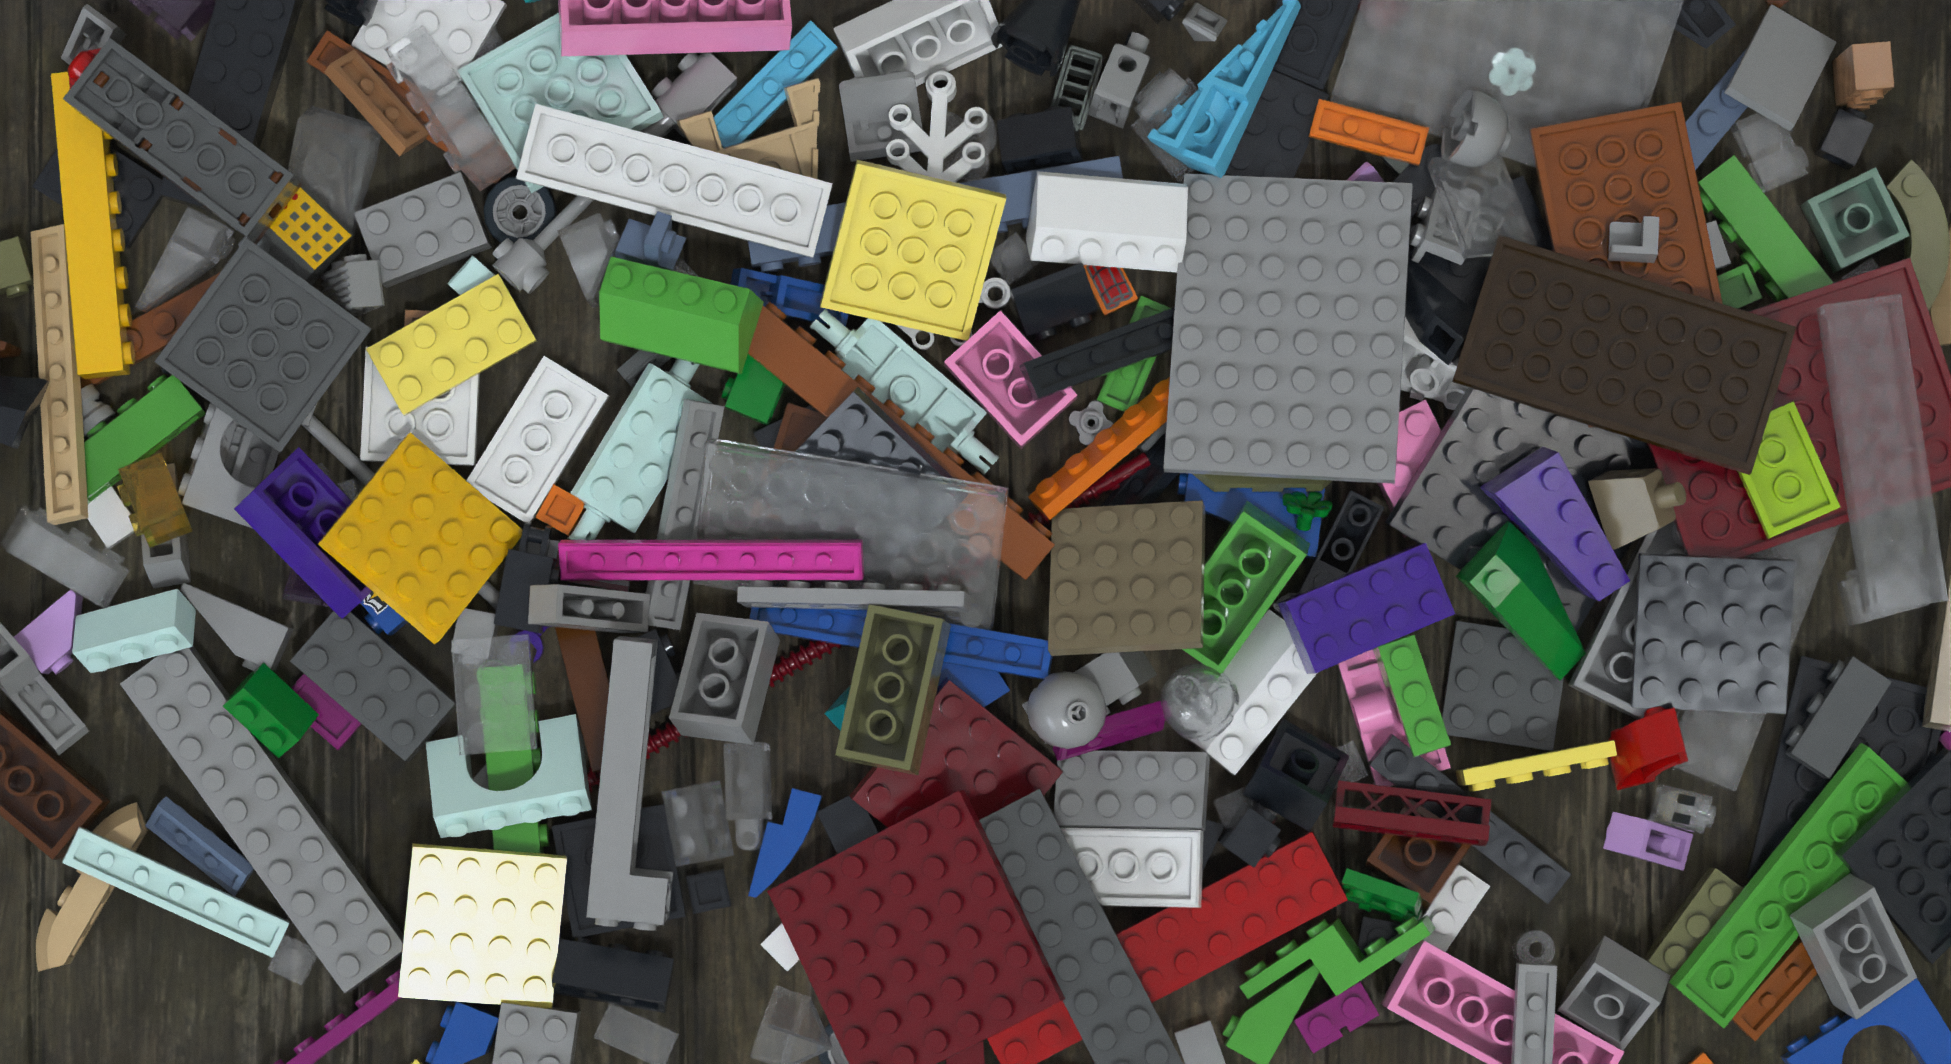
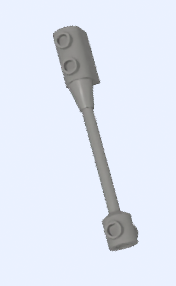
[492,52,737,294]

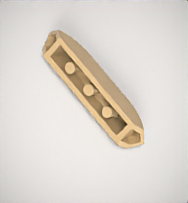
[36,802,148,972]

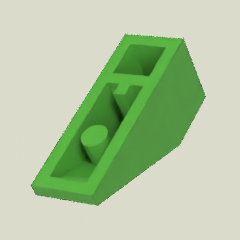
[1222,963,1319,1064]

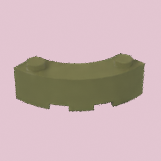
[1885,159,1950,310]

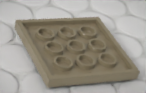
[1048,500,1205,656]

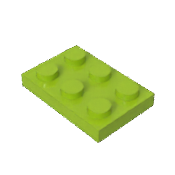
[1738,401,1841,539]

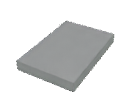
[1724,4,1836,131]

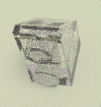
[1649,785,1716,834]

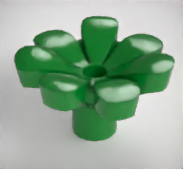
[1282,491,1333,531]

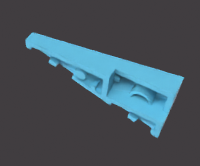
[1147,0,1301,178]

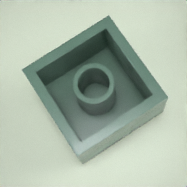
[1800,167,1910,273]

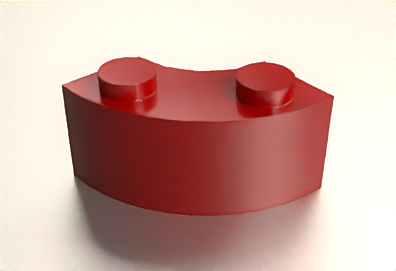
[1608,706,1688,790]

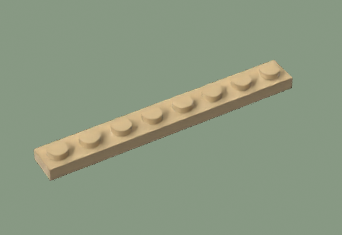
[31,224,89,525]

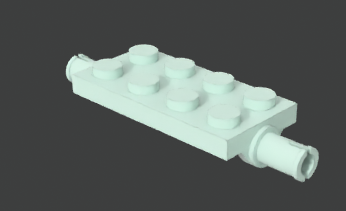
[810,308,999,476]
[568,359,713,540]

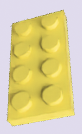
[366,274,537,416]
[1455,740,1617,791]

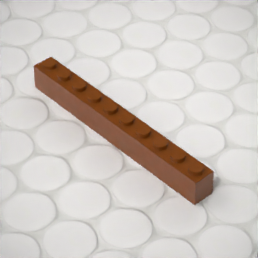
[748,302,1055,580]

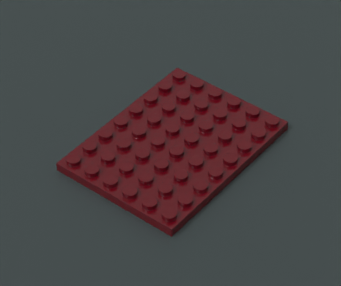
[1647,258,1951,557]

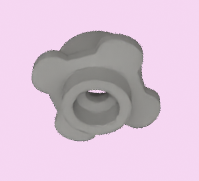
[1069,401,1113,445]

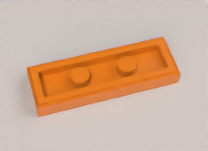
[1309,99,1429,166]

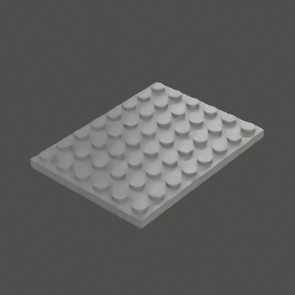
[1163,174,1413,484]

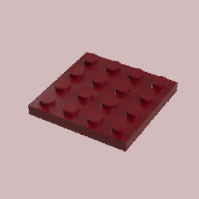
[849,677,1063,828]

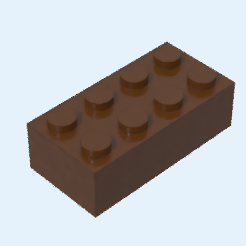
[0,707,111,860]

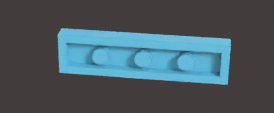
[713,20,838,148]

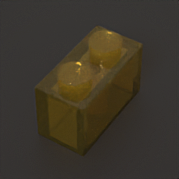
[117,453,193,548]

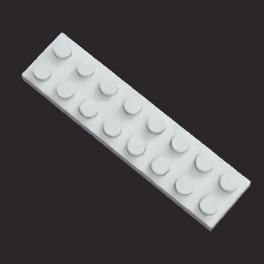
[516,104,833,258]

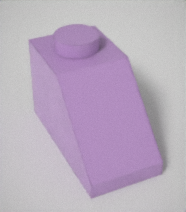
[14,589,83,675]
[1603,812,1693,871]

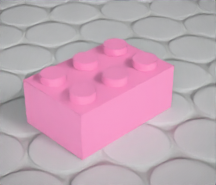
[944,311,1077,449]
[1377,399,1441,538]

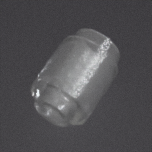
[1134,68,1190,124]
[1513,929,1555,964]

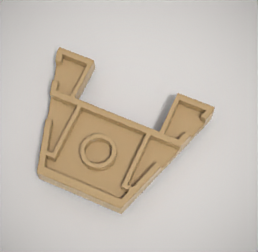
[677,78,820,179]

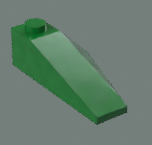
[1455,521,1586,681]

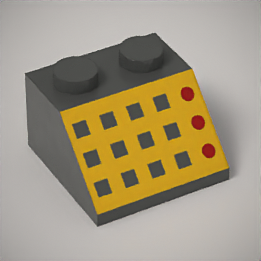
[238,185,355,286]

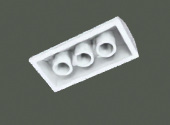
[833,0,1002,87]
[1026,171,1188,272]
[1174,610,1317,775]

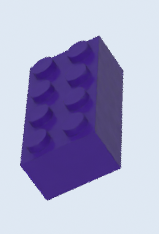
[1278,543,1455,674]

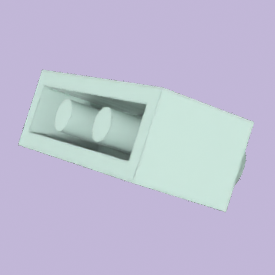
[72,589,196,673]

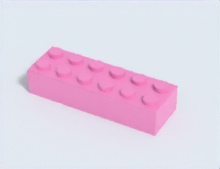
[558,0,792,56]
[1380,940,1624,1064]

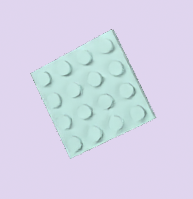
[457,13,664,193]

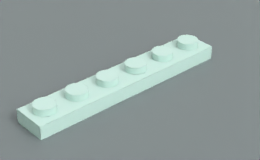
[62,826,289,958]

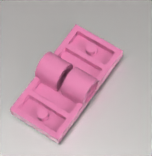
[1337,649,1451,787]

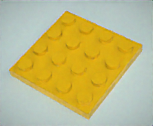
[318,432,523,645]

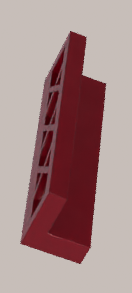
[1333,780,1491,847]

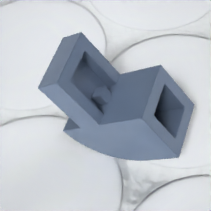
[615,211,686,271]

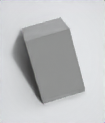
[61,4,127,65]

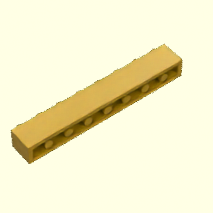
[51,72,135,379]

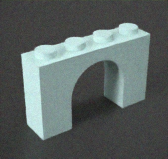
[426,714,592,838]

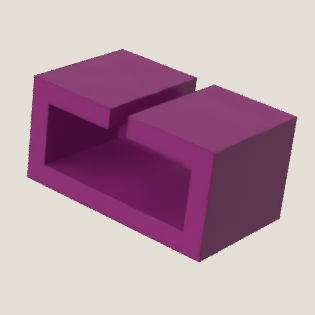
[1293,981,1379,1054]

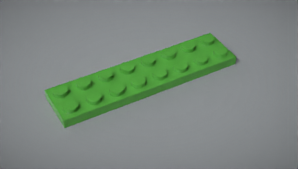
[1669,743,1908,1028]

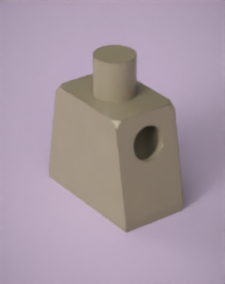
[1588,468,1686,550]

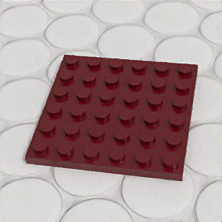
[767,790,1065,1064]

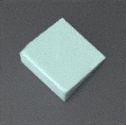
[447,255,495,295]

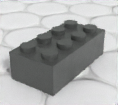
[290,610,460,762]

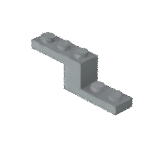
[0,622,89,755]

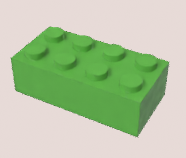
[1182,501,1310,676]

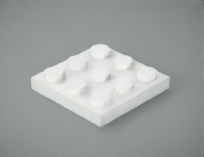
[351,0,507,103]
[360,347,480,466]

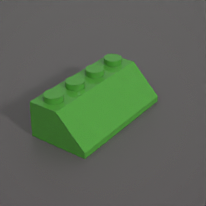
[599,257,764,374]

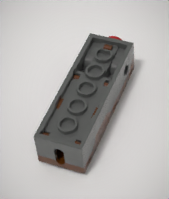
[63,38,302,245]

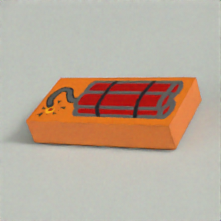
[1084,265,1138,317]

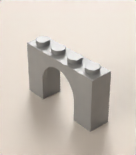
[178,402,317,529]

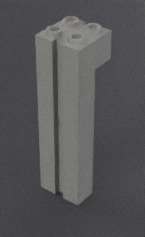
[586,636,673,931]

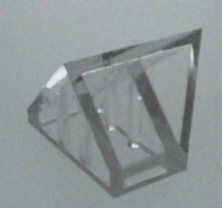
[750,985,833,1064]

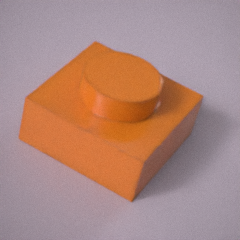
[535,484,585,536]

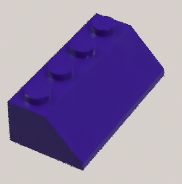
[234,447,372,619]

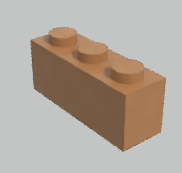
[1832,41,1894,111]

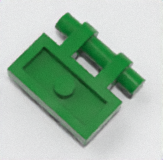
[1342,868,1422,923]

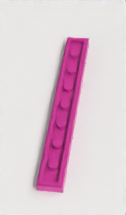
[558,540,864,580]

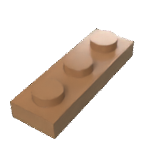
[324,49,430,157]

